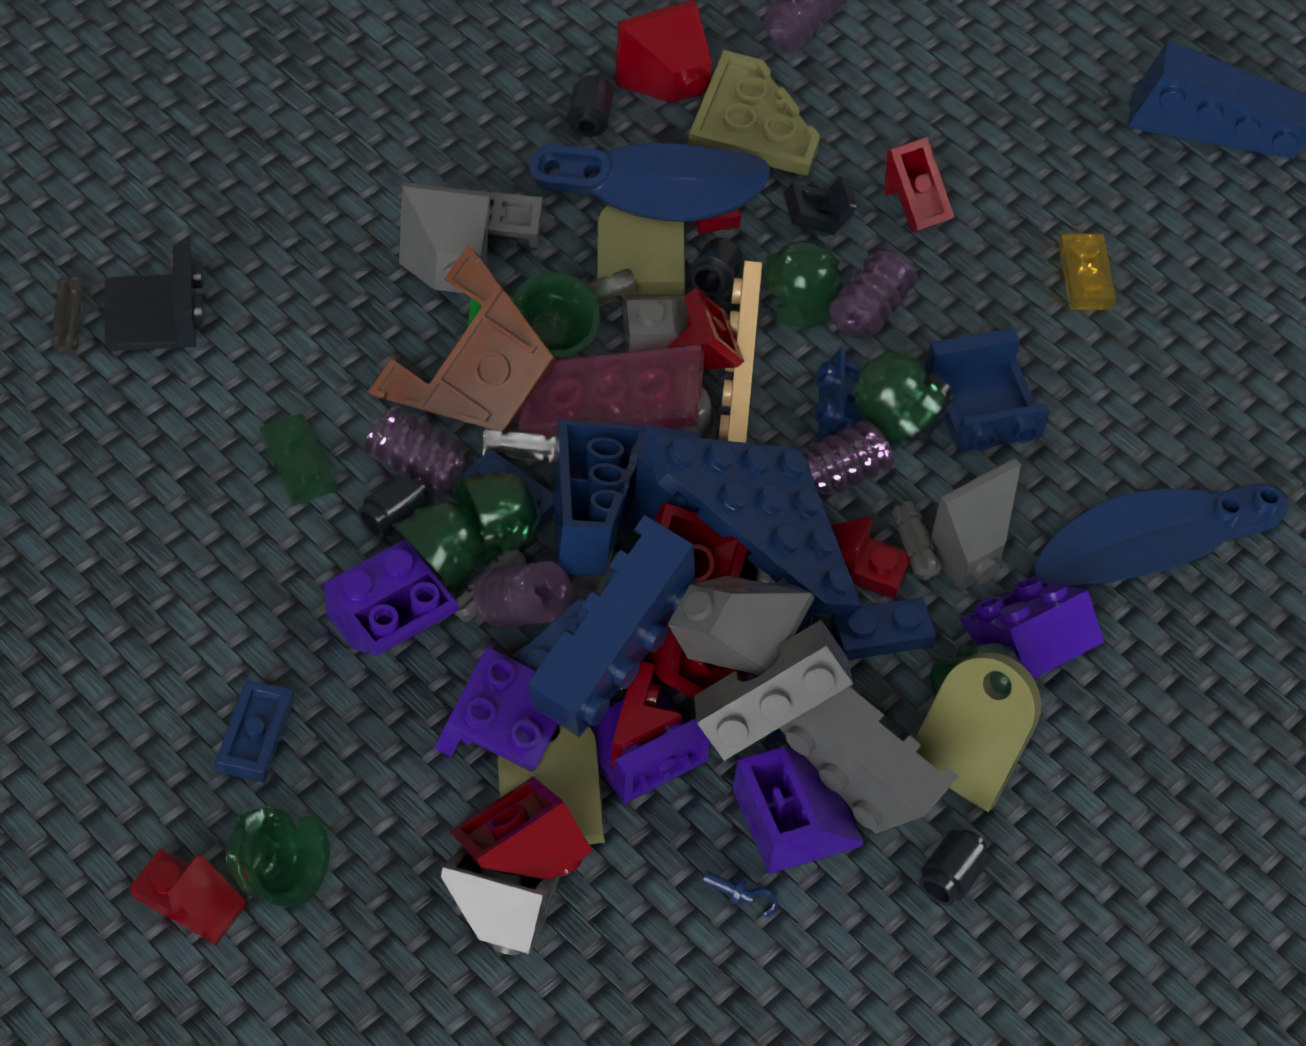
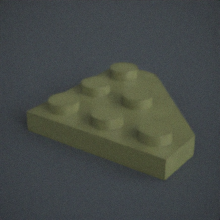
[688,50,821,176]

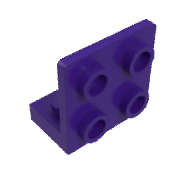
[434,646,558,772]
[589,690,710,804]

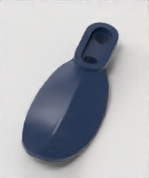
[529,143,770,222]
[1035,483,1288,588]

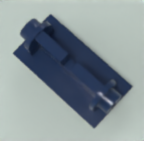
[815,347,863,443]

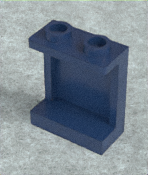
[925,328,1049,452]

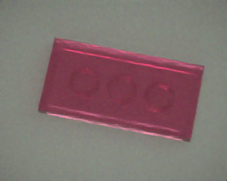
[518,345,705,444]

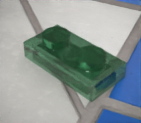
[259,413,337,506]

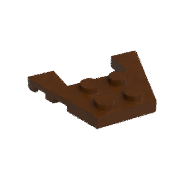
[368,246,556,433]

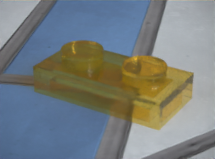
[1059,234,1116,310]

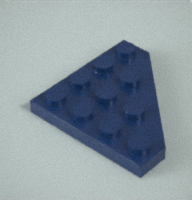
[644,433,862,616]

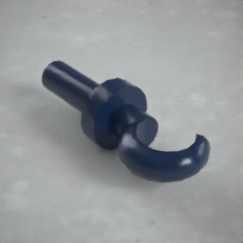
[702,871,777,917]

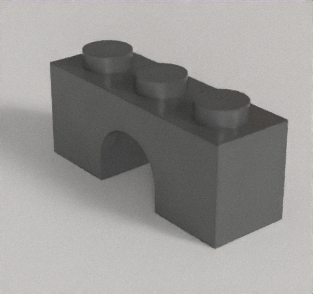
[694,620,853,761]

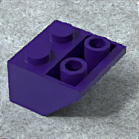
[324,539,459,656]
[960,577,1104,679]
[733,747,863,874]

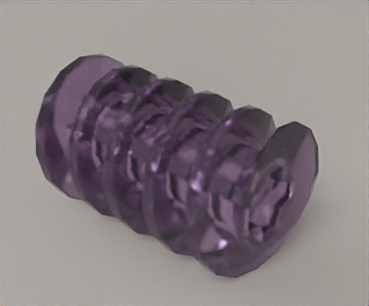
[764,0,847,52]
[829,248,917,338]
[364,405,467,497]
[800,421,894,500]
[473,561,571,627]

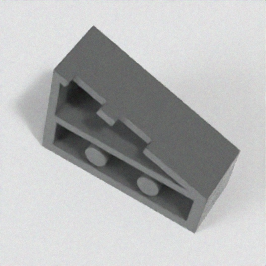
[780,687,959,834]

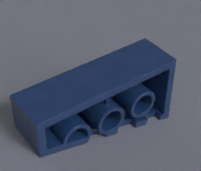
[1127,41,1306,159]
[552,419,646,576]
[527,515,696,738]

